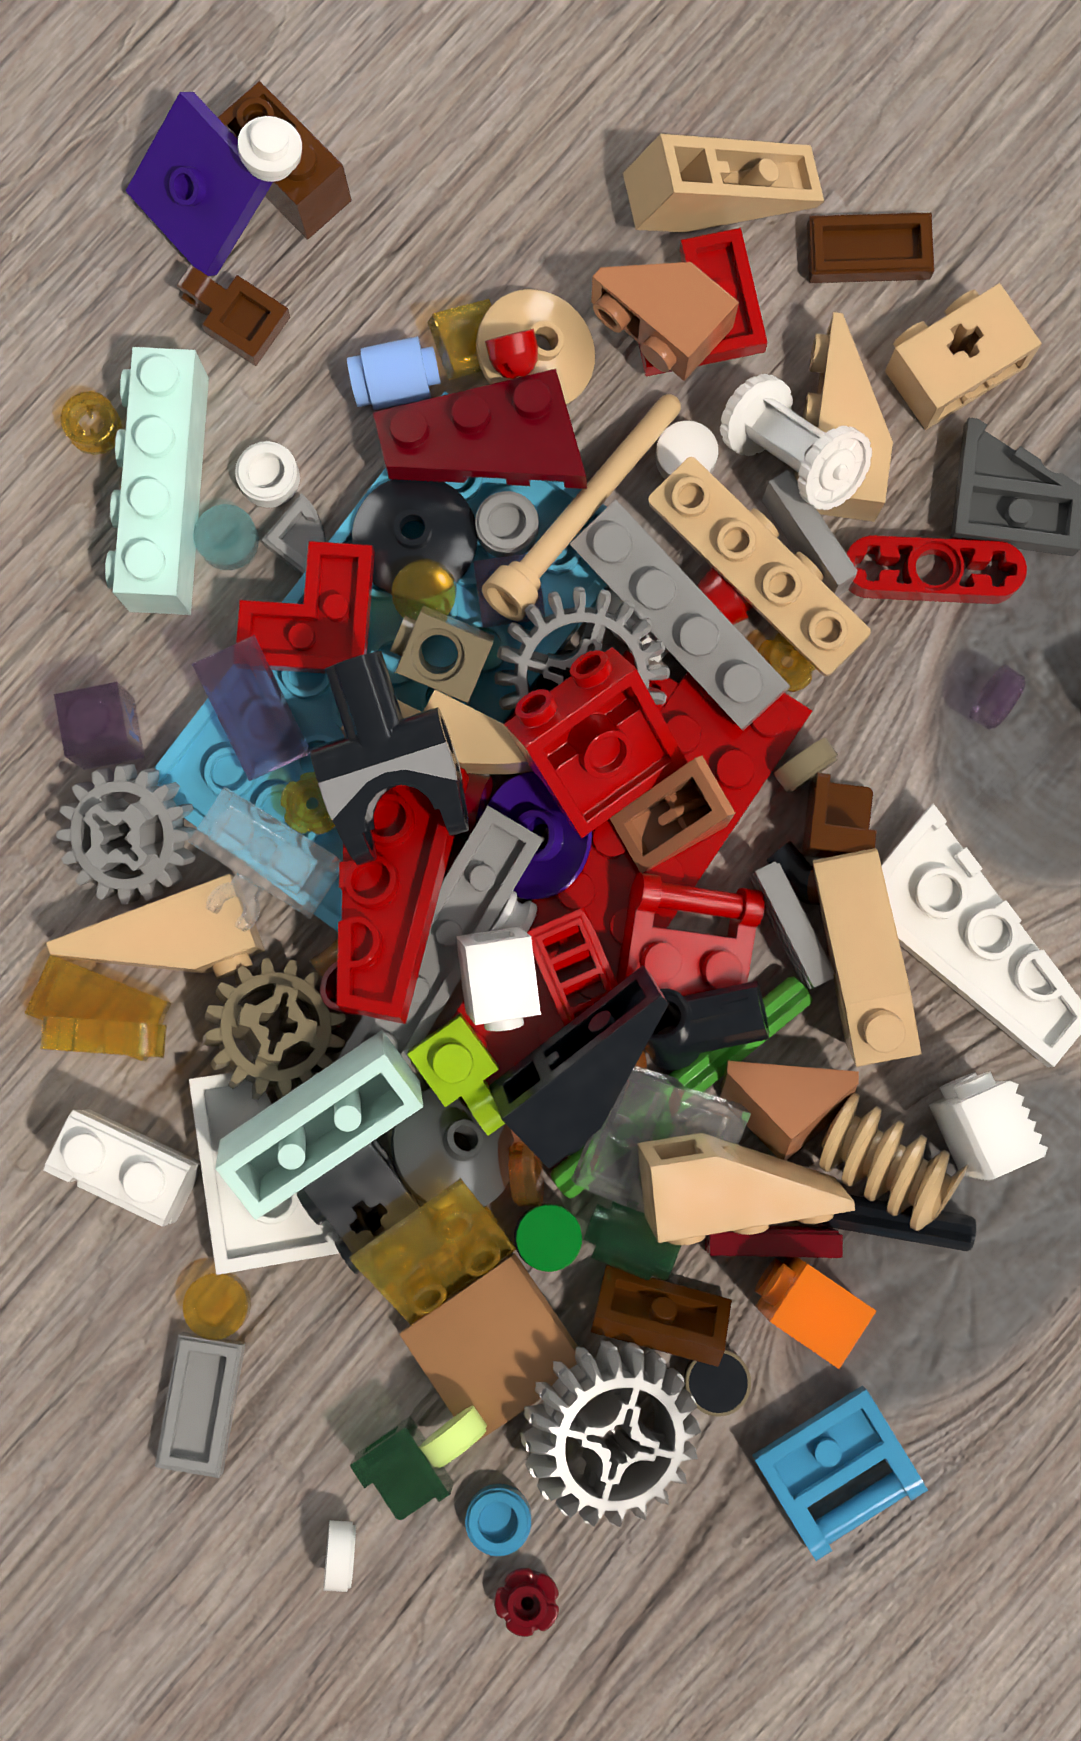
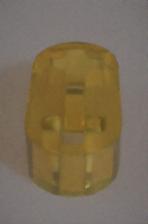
[40,1016,167,1058]

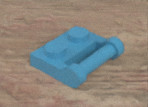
[752,1385,928,1561]

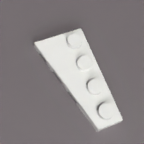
[881,803,1081,1067]

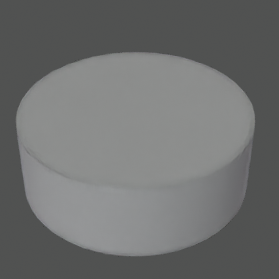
[475,491,539,559]

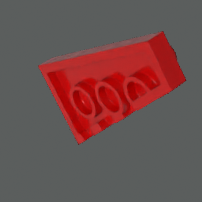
[336,768,469,1024]

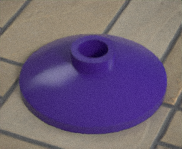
[486,772,592,899]

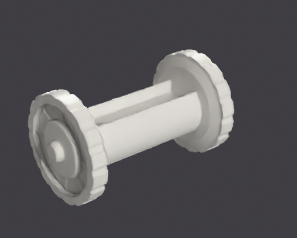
[720,374,872,510]

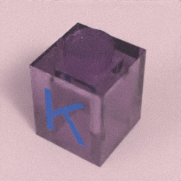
[54,682,145,770]

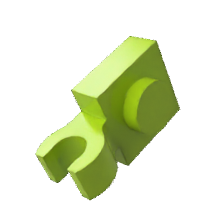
[407,1013,505,1136]

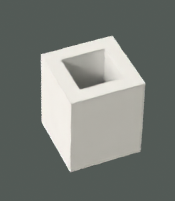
[456,927,541,1031]

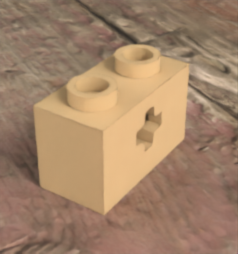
[885,283,1042,430]

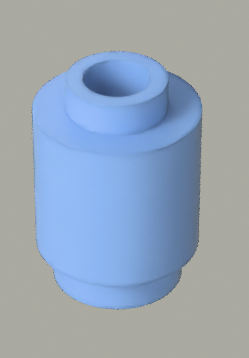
[347,336,441,410]

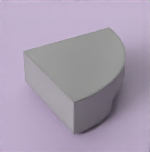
[262,493,326,576]

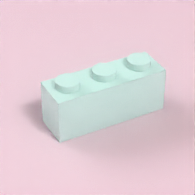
[215,1030,423,1220]

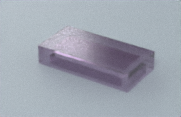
[192,635,311,781]

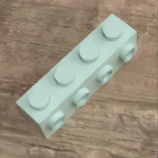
[105,347,209,615]

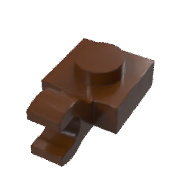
[177,265,290,366]

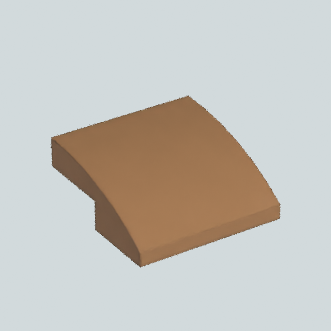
[399,1253,578,1443]

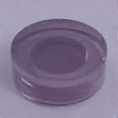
[969,664,1026,730]

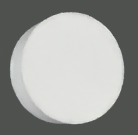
[655,421,718,480]
[235,441,300,508]
[324,1520,356,1592]

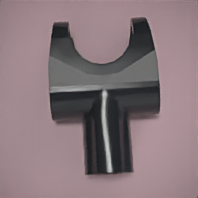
[311,651,469,865]

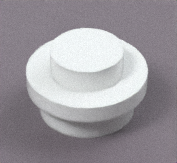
[238,116,302,182]

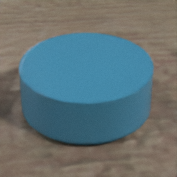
[465,1483,531,1556]

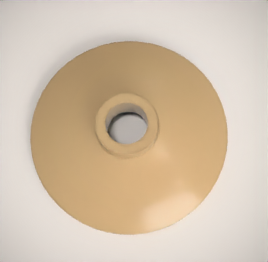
[476,289,595,405]

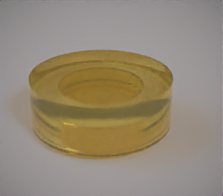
[392,559,457,620]
[183,1272,251,1340]

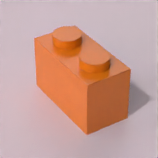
[755,1257,876,1369]

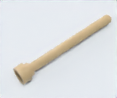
[482,394,681,621]

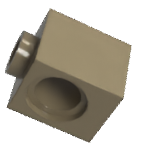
[390,606,494,703]

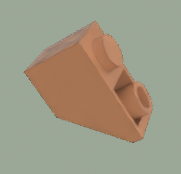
[591,262,739,381]

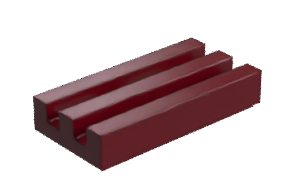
[704,1226,843,1258]

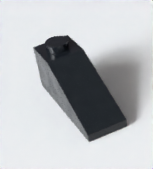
[489,965,668,1169]

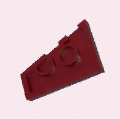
[373,369,587,489]

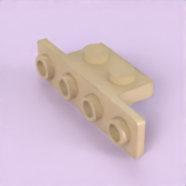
[648,457,871,676]

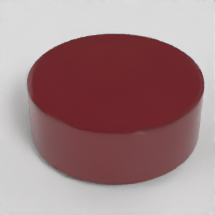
[460,773,492,837]

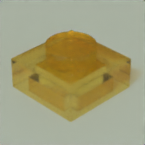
[427,299,492,380]

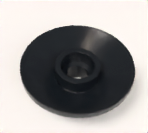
[352,479,478,599]

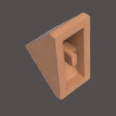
[610,756,735,873]
[720,1061,859,1161]

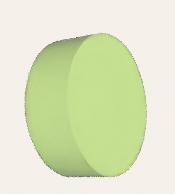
[419,1406,487,1468]

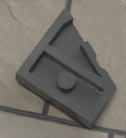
[950,417,1081,556]

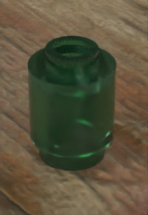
[583,1196,681,1281]

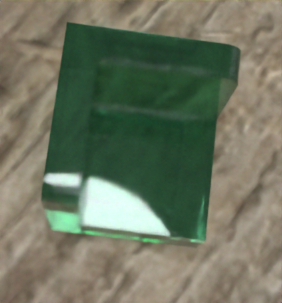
[350,1416,454,1520]

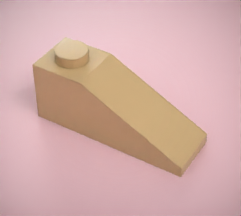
[623,134,824,232]
[812,848,922,1067]
[46,874,265,979]

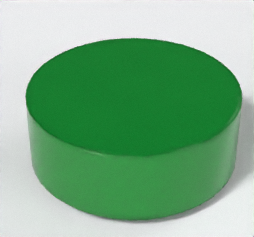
[516,1204,582,1272]

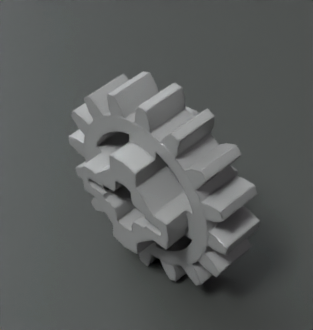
[56,764,199,904]

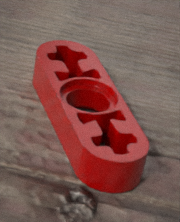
[846,535,1027,604]

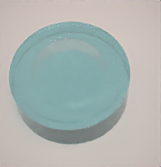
[194,504,259,570]

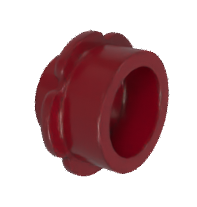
[494,1568,559,1637]

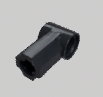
[645,981,770,1070]

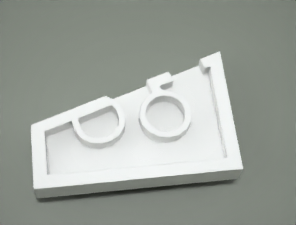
[189,1072,339,1275]

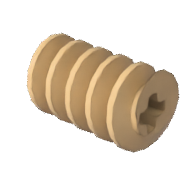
[819,1093,969,1231]

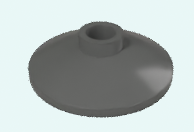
[391,1088,516,1213]

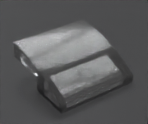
[572,1066,751,1213]

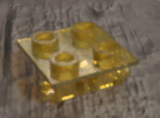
[349,1178,516,1325]

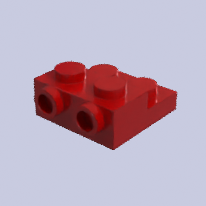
[504,647,687,838]

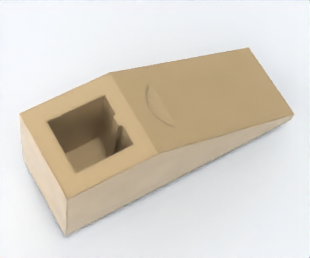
[795,312,893,522]
[637,1133,855,1245]

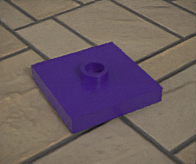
[125,92,273,276]

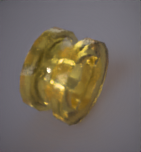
[60,391,122,455]

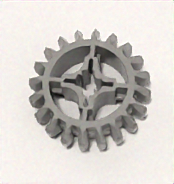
[495,587,670,710]
[520,1340,702,1528]

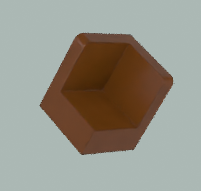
[802,772,877,858]

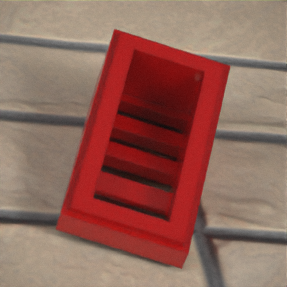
[527,907,618,1026]

